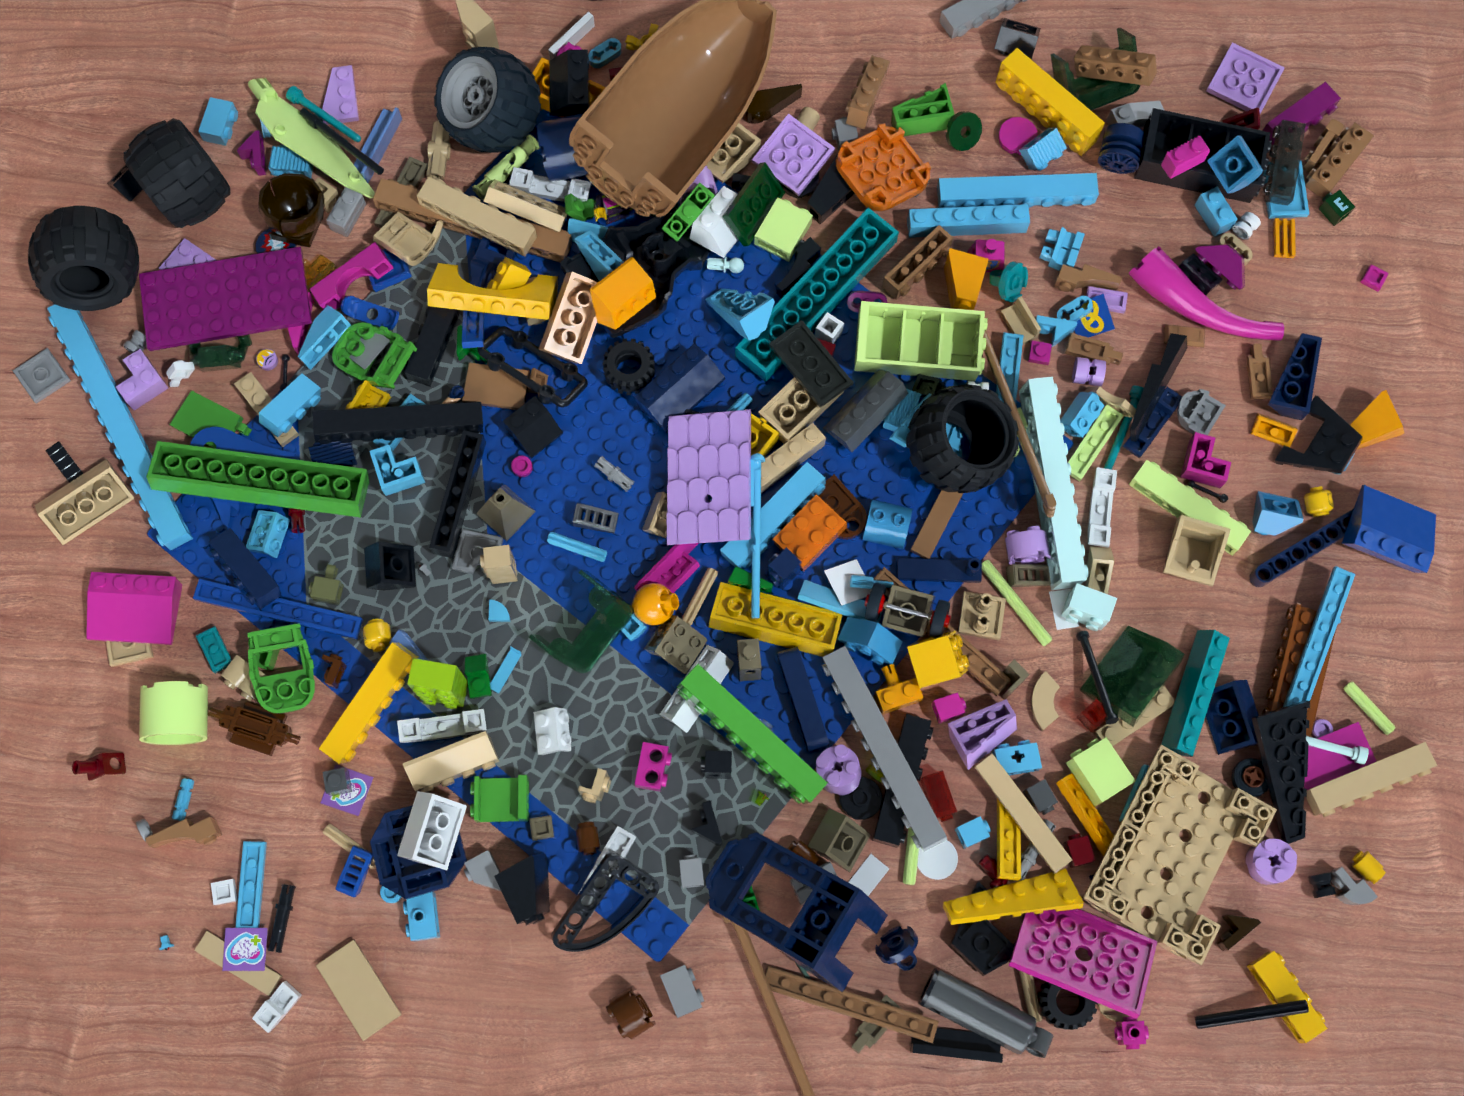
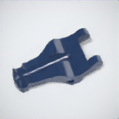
[470,237,516,289]

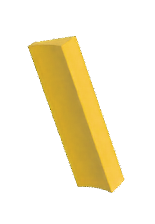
[709,582,842,657]

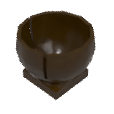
[258,174,325,247]

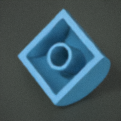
[1207,136,1263,193]
[862,499,912,549]

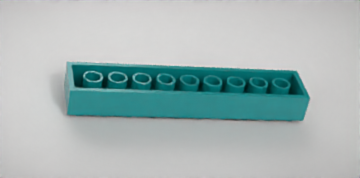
[735,207,899,382]

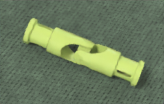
[472,135,541,200]

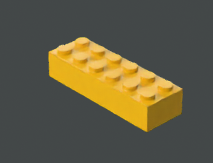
[995,48,1105,157]

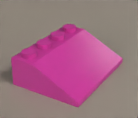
[86,572,182,645]

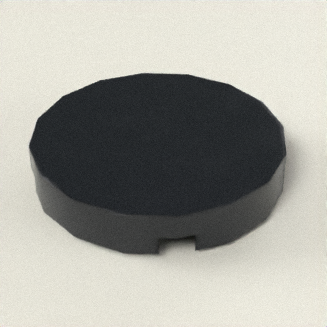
[839,777,882,820]

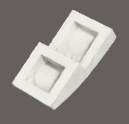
[252,981,302,1033]

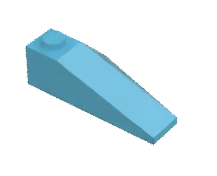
[705,289,775,341]

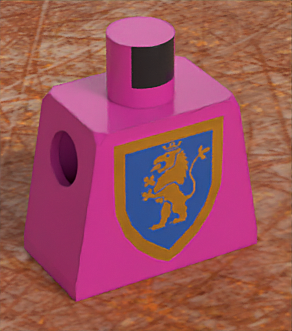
[967,239,1005,272]

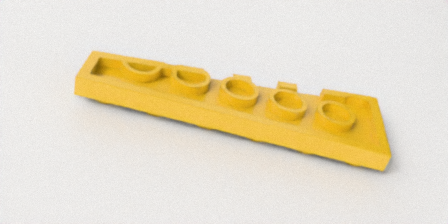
[943,868,1084,925]

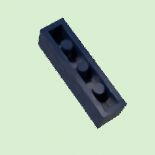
[209,528,282,610]

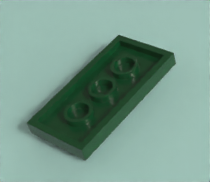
[723,162,785,247]

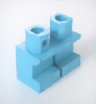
[1039,227,1085,271]

